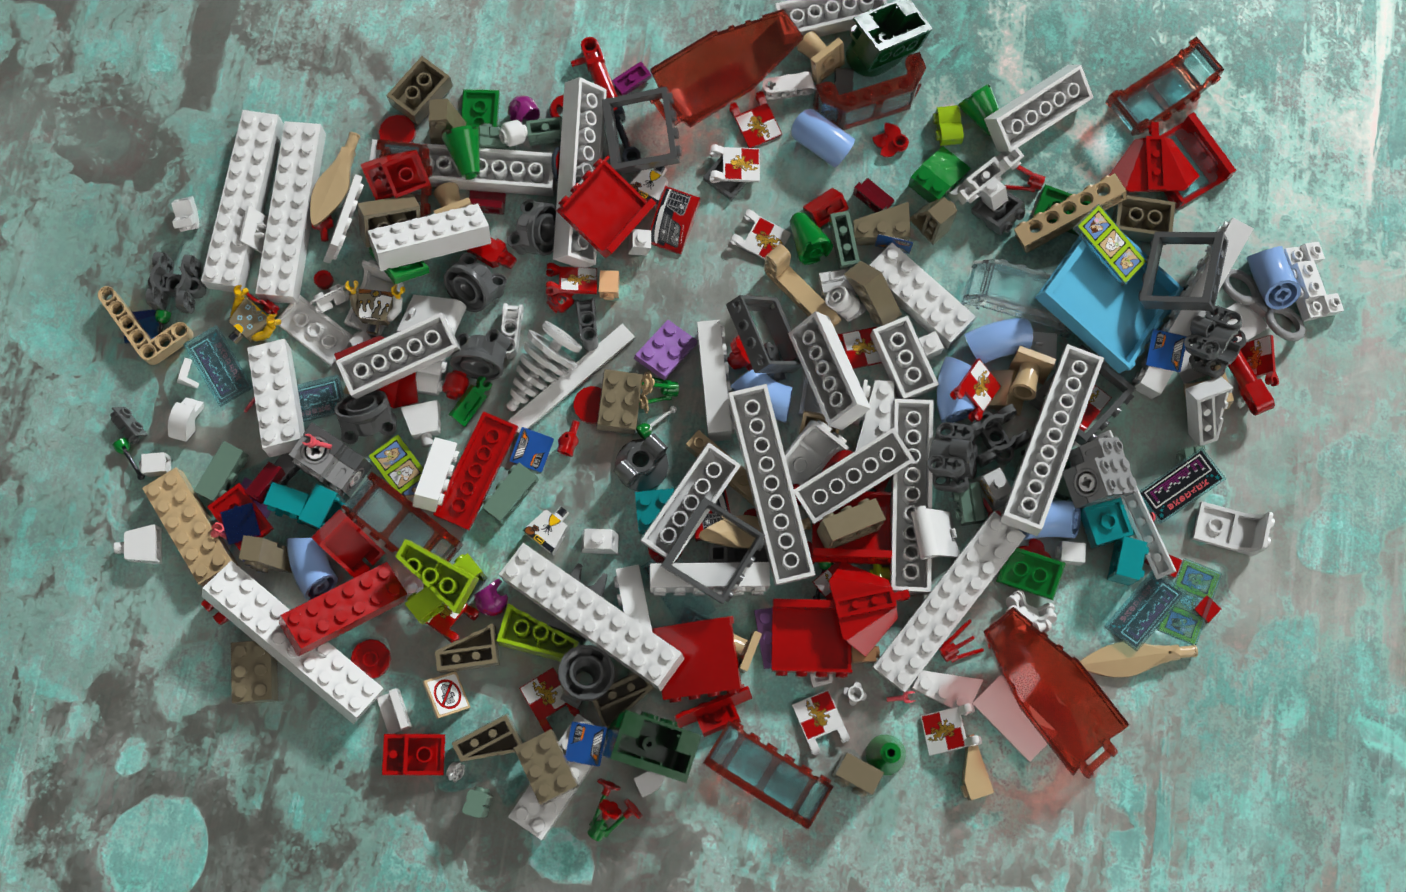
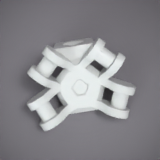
[1005,589,1057,646]

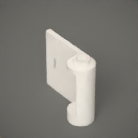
[397,294,467,335]
[911,506,960,560]

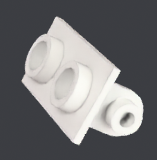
[310,284,349,314]

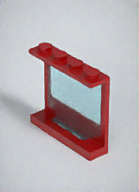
[1162,112,1237,209]

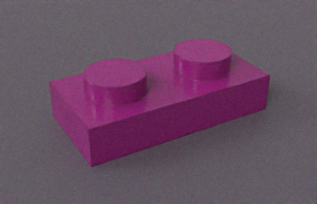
[612,61,652,96]

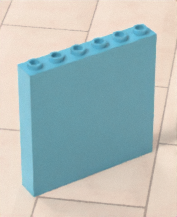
[1035,230,1184,373]

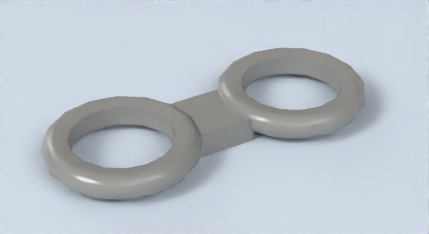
[1222,269,1306,341]

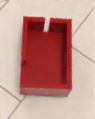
[311,509,385,578]

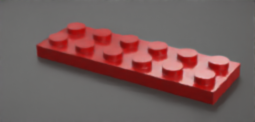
[433,411,519,531]

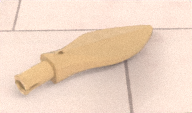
[310,132,361,227]
[699,515,811,548]
[1076,641,1198,678]

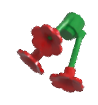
[587,778,643,841]

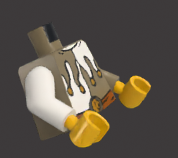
[345,280,405,335]

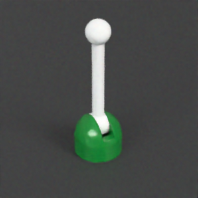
[636,406,677,440]

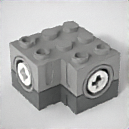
[289,422,372,497]
[1063,437,1138,509]

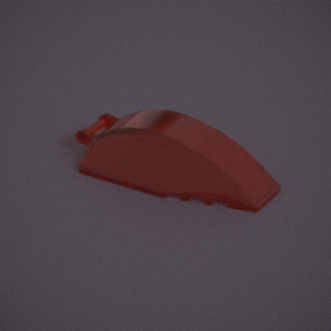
[650,9,804,128]
[983,607,1129,779]

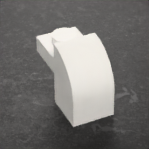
[171,196,199,232]
[168,397,204,442]
[634,771,665,797]

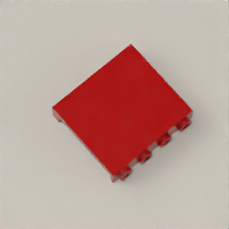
[556,156,656,259]
[812,490,892,565]
[771,598,853,678]
[652,615,744,703]

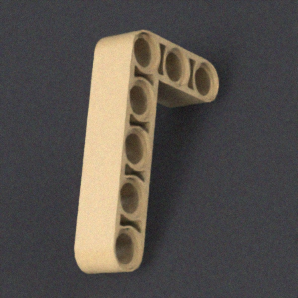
[764,244,841,327]
[98,286,194,365]

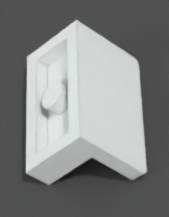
[377,688,412,734]

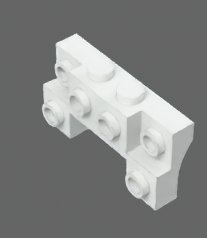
[947,147,1024,205]
[1284,242,1344,322]

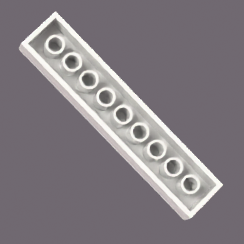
[553,77,607,268]
[201,110,284,292]
[255,121,326,304]
[369,140,556,197]
[1132,218,1254,399]
[999,344,1104,536]
[727,384,815,586]
[889,399,933,595]
[872,512,1026,693]
[499,543,685,692]
[202,561,383,724]

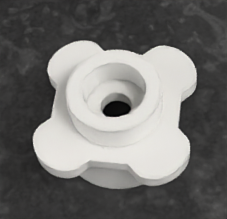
[844,682,867,706]
[446,762,465,783]

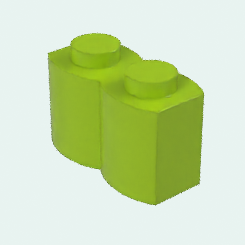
[932,105,964,146]

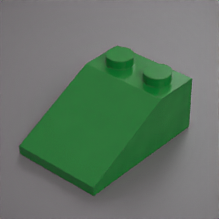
[908,146,971,203]

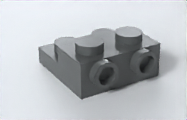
[971,192,1025,236]

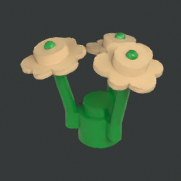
[639,369,679,414]

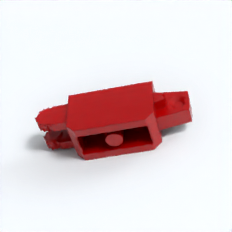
[467,238,517,269]

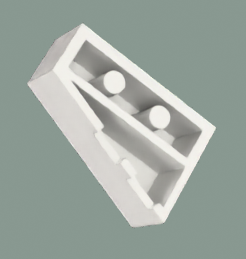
[1185,376,1233,446]

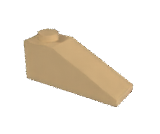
[960,734,994,801]

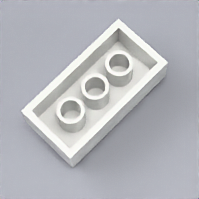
[870,316,939,399]

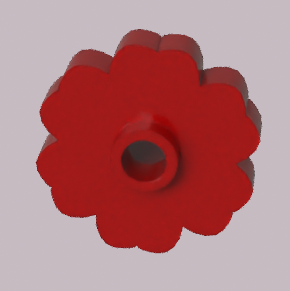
[727,335,753,371]

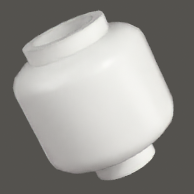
[499,120,528,147]

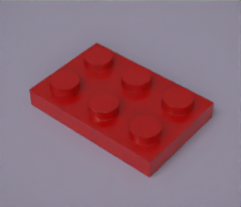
[207,483,274,550]

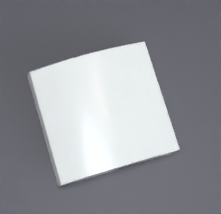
[1217,302,1269,342]

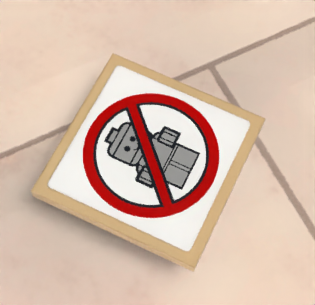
[423,671,471,719]

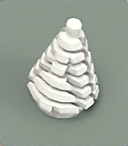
[506,321,582,412]

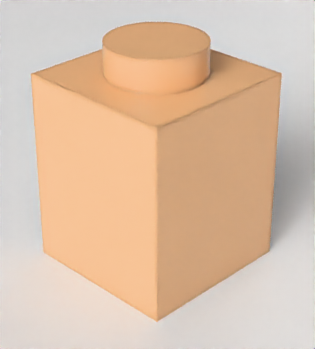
[599,270,620,300]

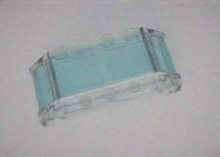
[961,259,1073,338]

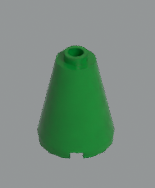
[958,84,999,136]
[442,125,480,180]
[789,212,833,265]
[866,734,906,775]

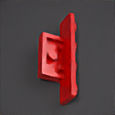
[674,686,752,737]

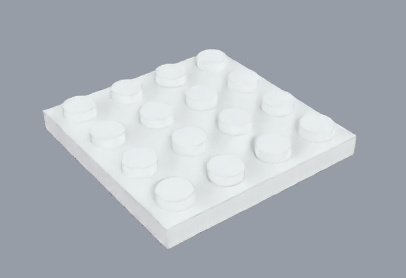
[323,174,364,264]

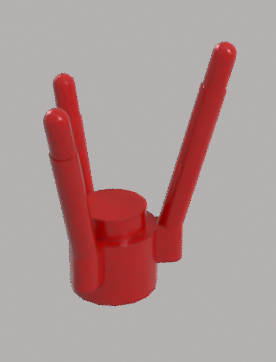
[1004,165,1046,193]
[939,619,984,663]

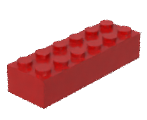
[279,562,407,657]

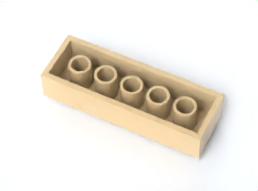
[142,467,240,587]

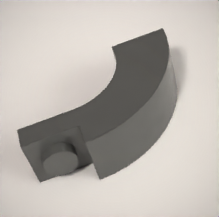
[709,544,769,563]

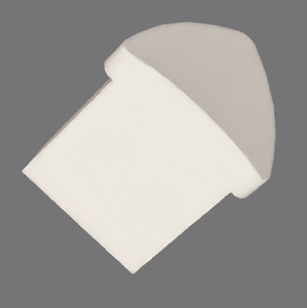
[177,358,199,389]

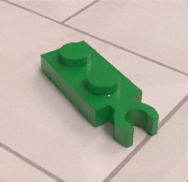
[448,376,493,427]

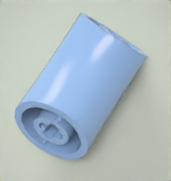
[791,109,855,168]
[1246,246,1301,310]
[965,318,1033,364]
[937,357,976,423]
[731,369,793,423]
[1018,500,1081,540]
[287,537,338,601]

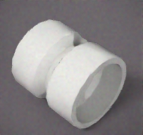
[825,285,860,318]

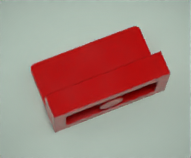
[803,188,849,228]

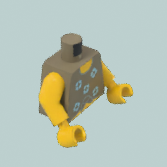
[228,285,281,344]

